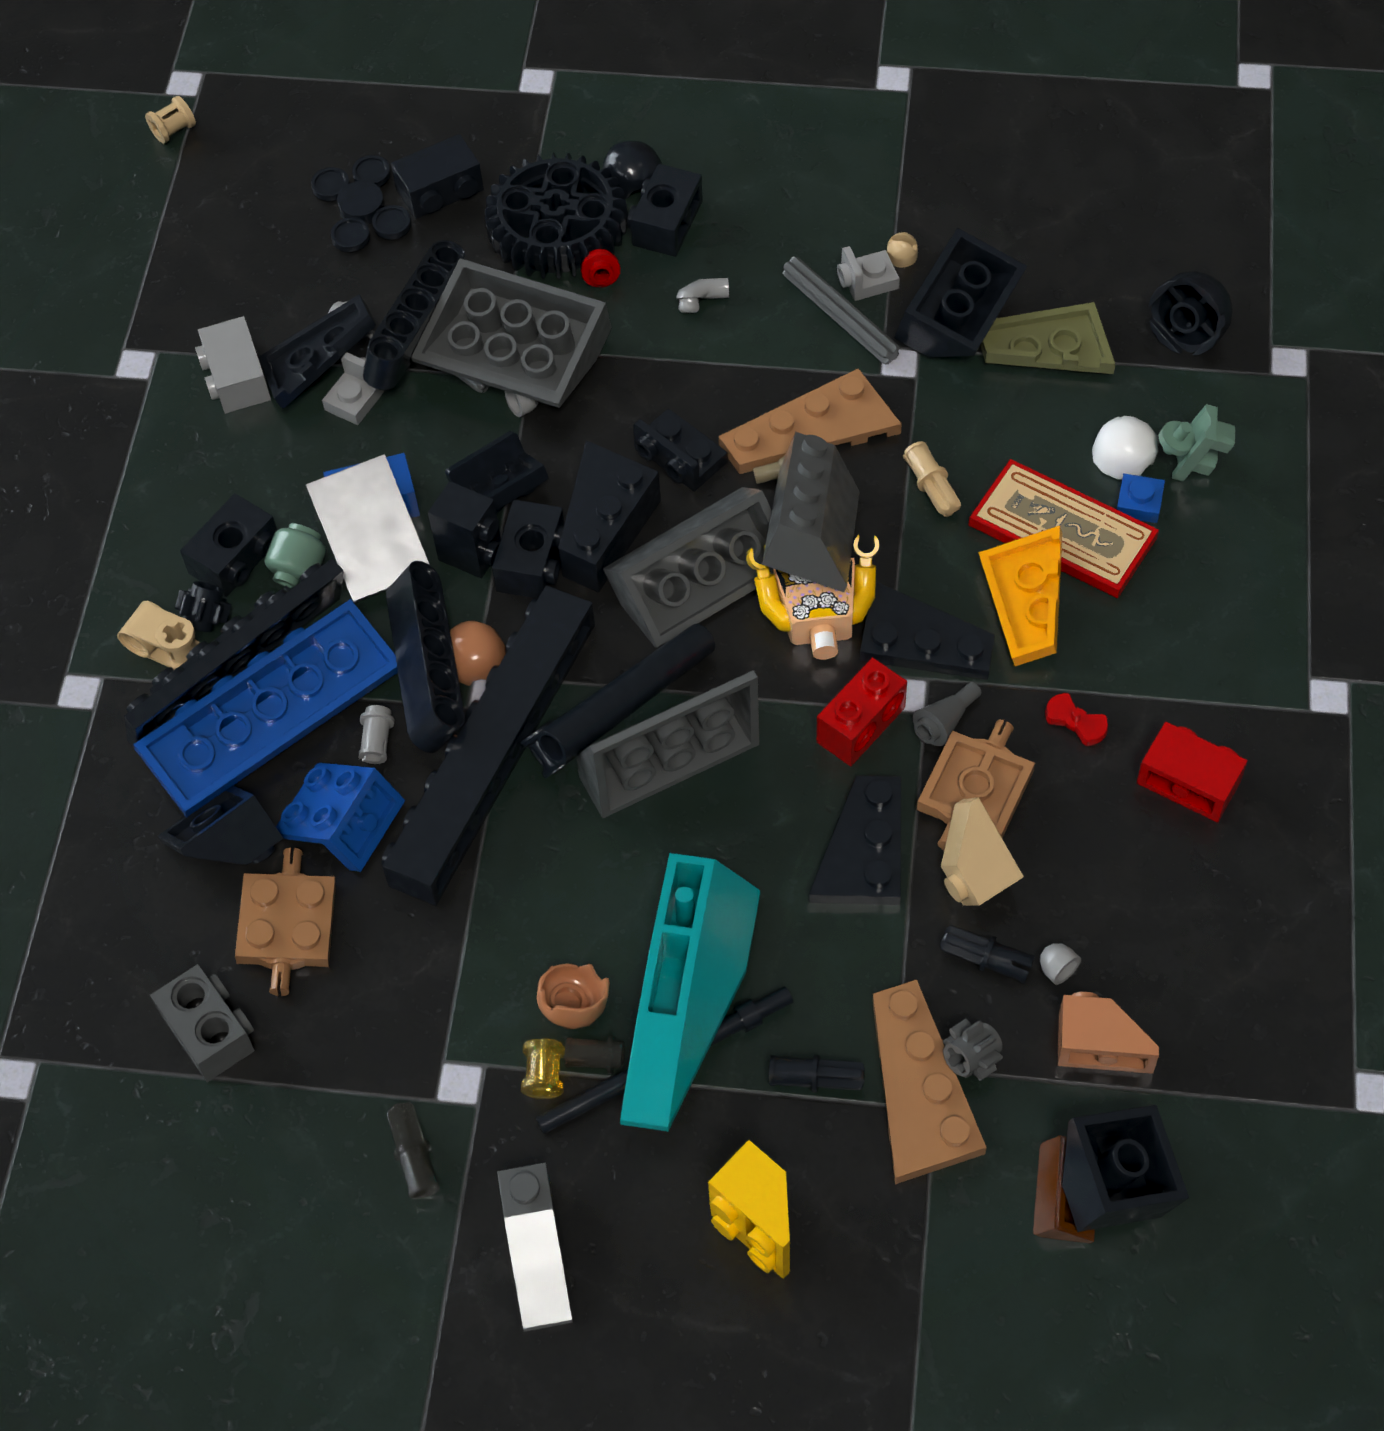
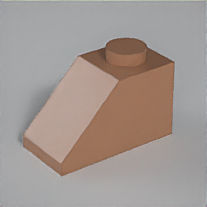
[1058,992,1159,1074]

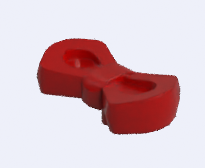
[1045,693,1108,746]

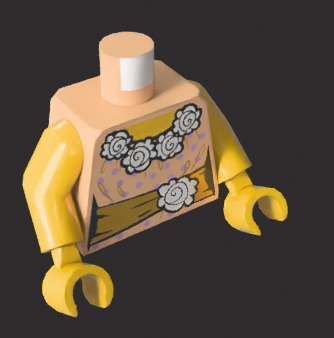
[746,535,879,660]

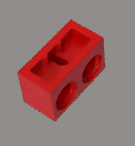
[817,657,907,767]

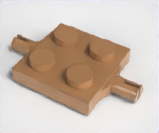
[917,719,1035,850]
[235,848,336,996]

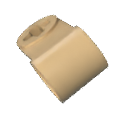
[117,601,200,670]

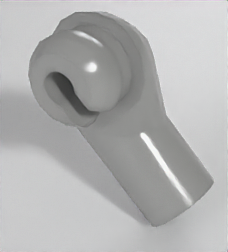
[676,278,729,313]

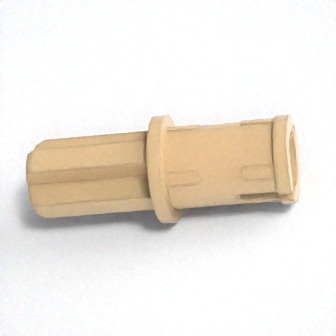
[903,441,961,517]

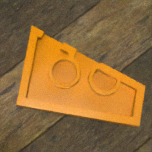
[978,526,1063,666]

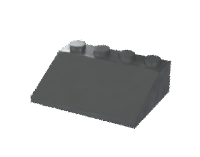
[411,258,612,408]
[576,670,760,818]

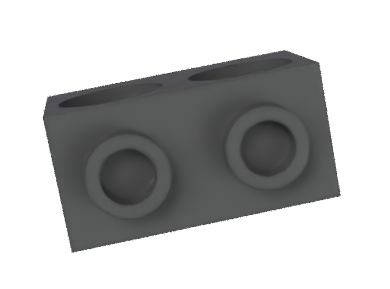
[150,964,255,1082]

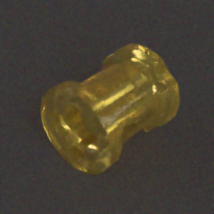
[521,1039,565,1099]

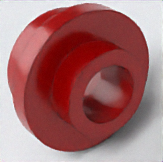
[581,249,620,287]

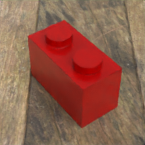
[1136,721,1248,823]

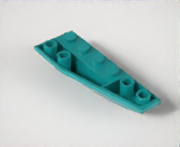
[620,853,760,1132]

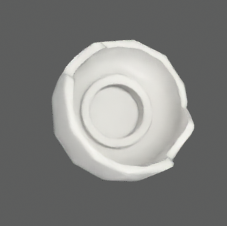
[1092,416,1158,479]

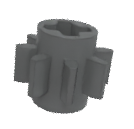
[943,1019,1003,1081]

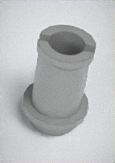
[358,705,395,764]

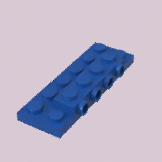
[133,599,398,817]

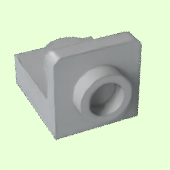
[837,246,900,301]
[322,353,384,425]

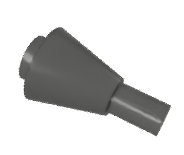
[913,682,981,746]

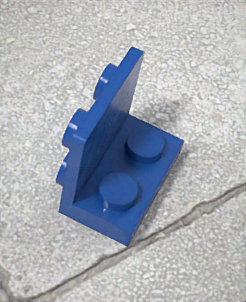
[276,763,405,872]

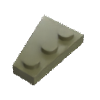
[980,302,1115,374]

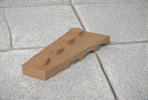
[719,368,901,474]
[872,980,987,1184]

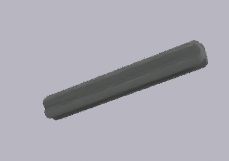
[783,257,899,364]

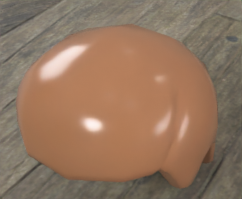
[450,620,506,686]
[536,963,610,1029]

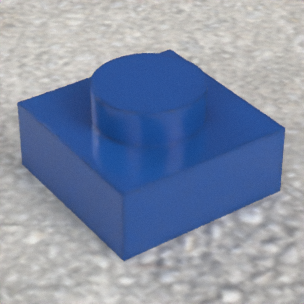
[1117,473,1165,523]

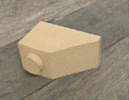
[941,797,1024,906]

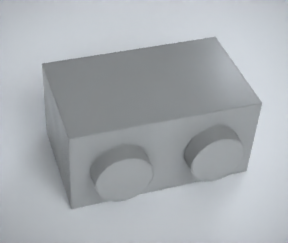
[195,316,271,414]

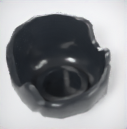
[602,141,662,199]

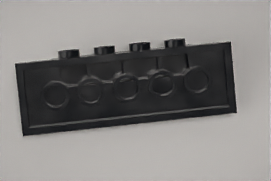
[124,558,344,749]

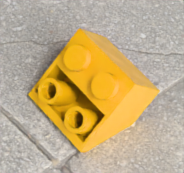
[708,1140,790,1279]

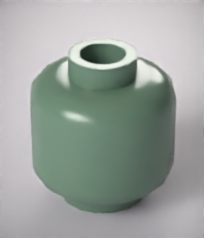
[264,523,326,589]

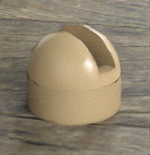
[887,232,918,268]

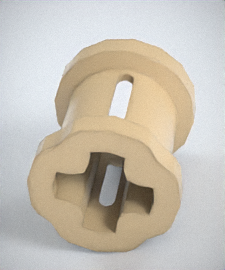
[145,96,196,144]

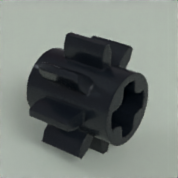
[174,581,232,632]

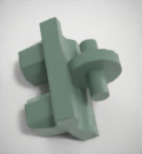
[1159,404,1235,482]

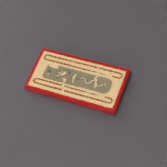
[969,459,1159,599]

